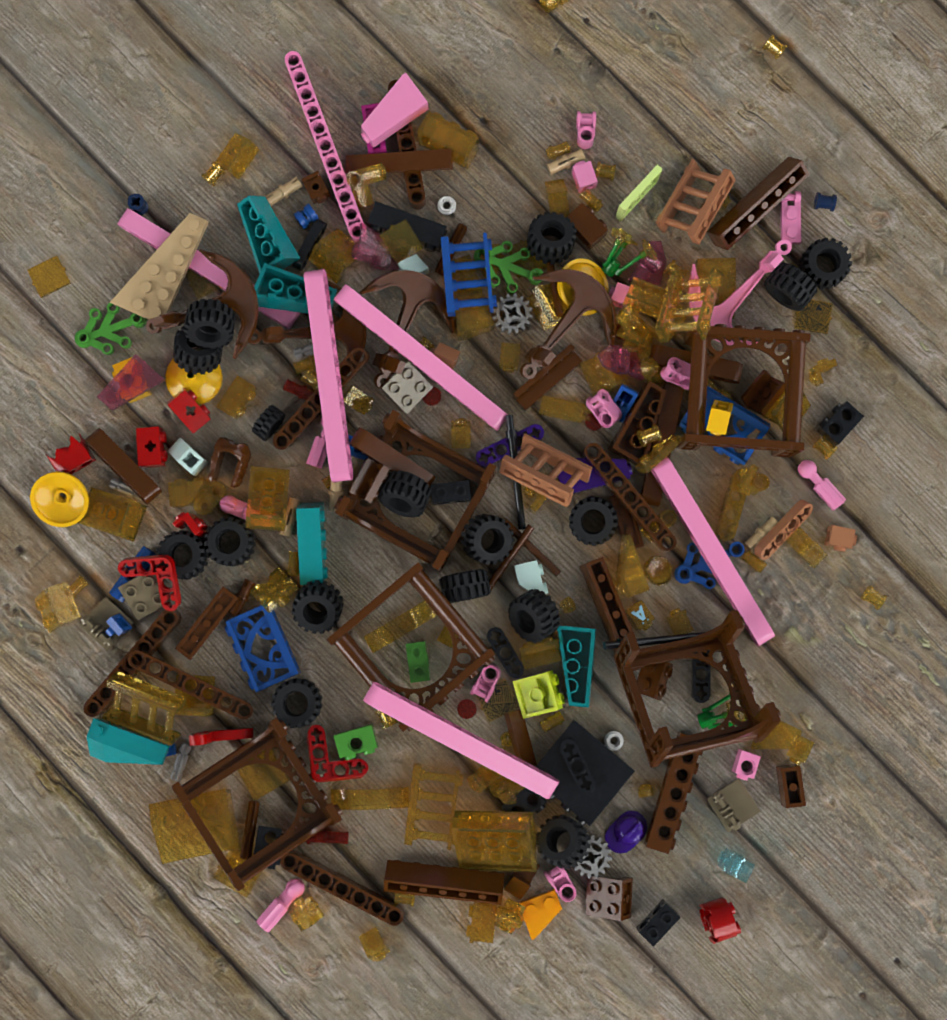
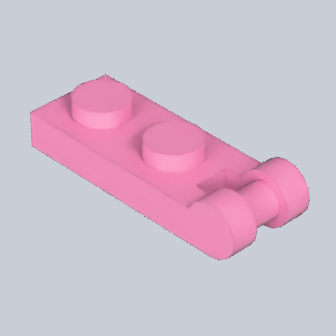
[780,191,801,245]

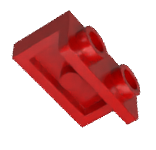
[172,512,208,538]

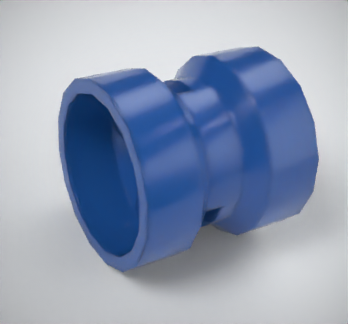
[293,204,319,230]

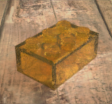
[417,111,479,170]
[246,466,290,531]

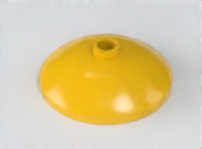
[557,258,609,316]
[165,349,223,405]
[30,471,89,527]

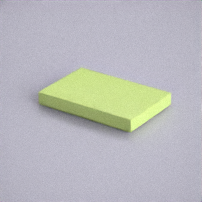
[615,164,662,221]

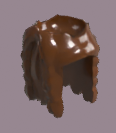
[208,437,251,488]

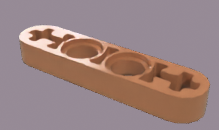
[754,500,813,560]

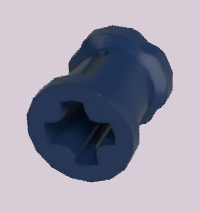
[814,192,837,212]
[127,194,149,215]

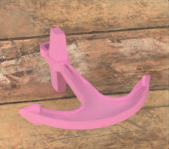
[688,239,792,345]

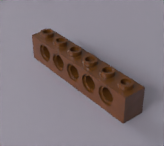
[644,732,703,854]

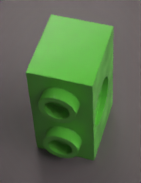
[406,641,431,683]
[334,724,379,760]

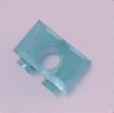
[717,847,755,883]

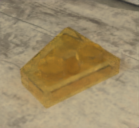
[751,721,803,750]

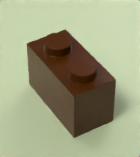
[567,203,608,250]
[776,764,806,808]

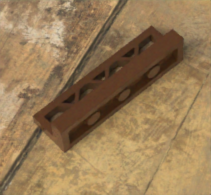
[513,344,582,411]
[175,586,239,660]

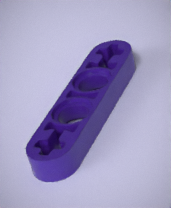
[476,424,544,467]

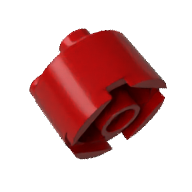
[699,897,741,944]

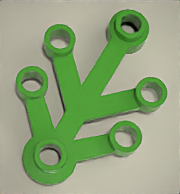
[474,241,544,295]
[75,303,147,355]

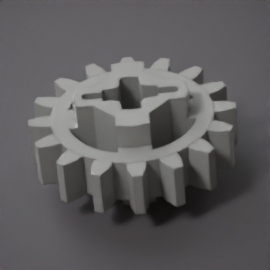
[492,293,533,335]
[574,834,612,878]

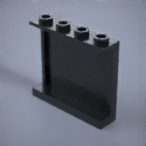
[535,719,635,826]

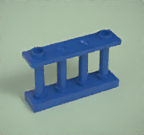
[441,233,497,317]

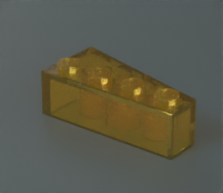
[452,254,494,342]

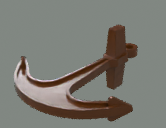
[146,249,258,359]
[520,269,616,379]
[360,270,455,389]
[248,281,367,376]

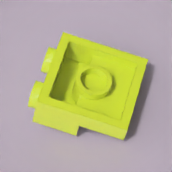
[512,670,565,719]

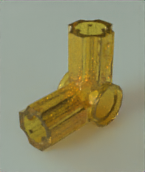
[346,163,387,208]

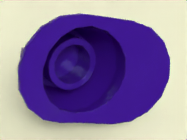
[605,811,647,854]

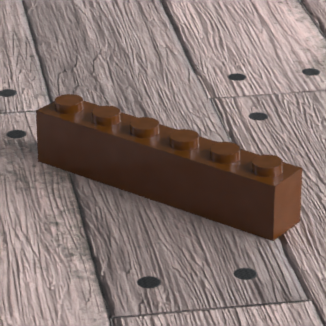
[707,157,810,250]
[579,557,646,672]
[384,860,504,905]

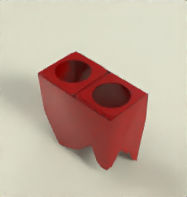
[45,434,96,475]

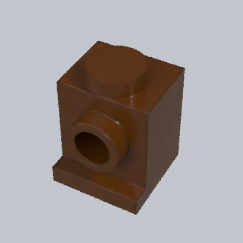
[301,171,330,204]

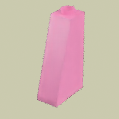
[361,72,429,148]

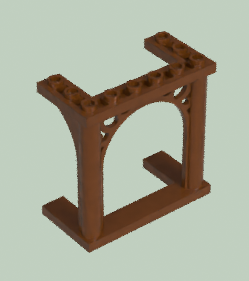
[677,322,811,458]
[334,410,497,573]
[326,562,495,732]
[613,610,781,768]
[171,717,343,891]

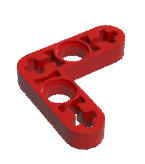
[118,555,181,611]
[306,725,368,782]
[189,728,254,746]

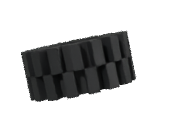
[252,405,286,441]

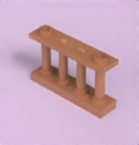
[656,159,736,245]
[499,434,592,507]

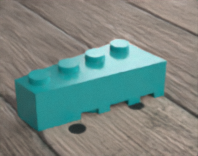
[237,195,300,273]
[254,263,337,314]
[296,502,328,585]
[557,625,597,708]

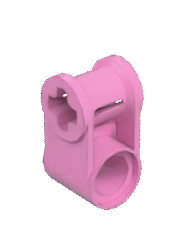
[576,111,596,150]
[660,357,691,390]
[586,389,622,428]
[470,664,501,703]
[543,867,576,902]

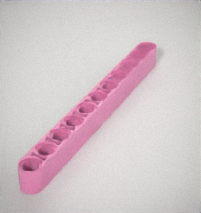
[285,51,367,244]
[117,208,300,330]
[304,269,353,483]
[333,284,508,431]
[650,456,775,646]
[363,682,559,799]

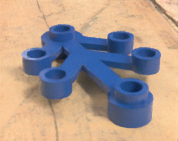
[674,542,745,589]

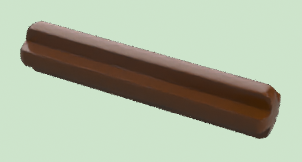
[435,223,467,276]
[240,800,260,860]

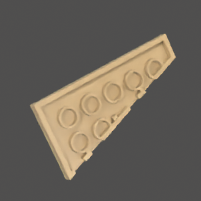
[110,213,209,320]

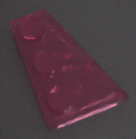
[97,354,166,411]

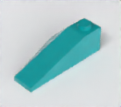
[87,718,170,765]

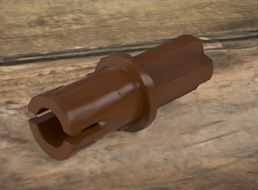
[229,578,256,616]

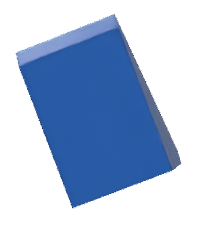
[613,384,639,422]

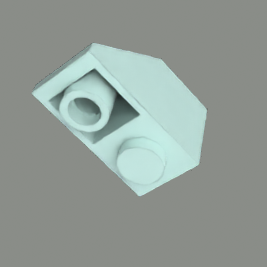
[398,254,429,275]
[168,437,209,476]
[514,560,548,594]

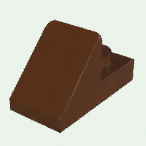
[504,855,540,900]

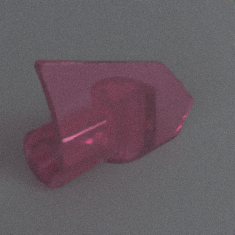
[351,223,403,271]
[628,241,667,300]
[597,344,648,381]

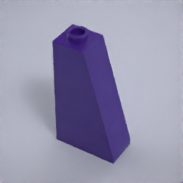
[557,458,633,494]

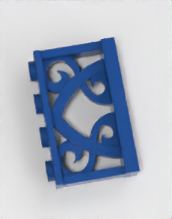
[679,385,770,466]
[225,602,301,692]

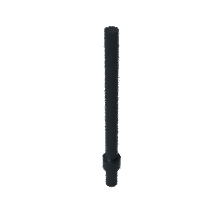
[505,415,526,530]
[603,632,705,650]

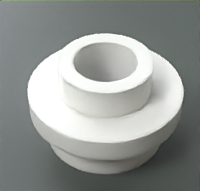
[437,196,456,215]
[604,731,624,751]

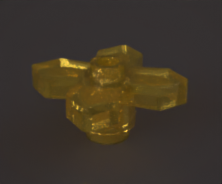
[250,567,298,613]

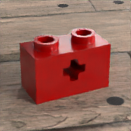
[167,388,211,434]
[136,426,168,468]

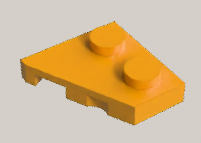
[518,889,562,940]

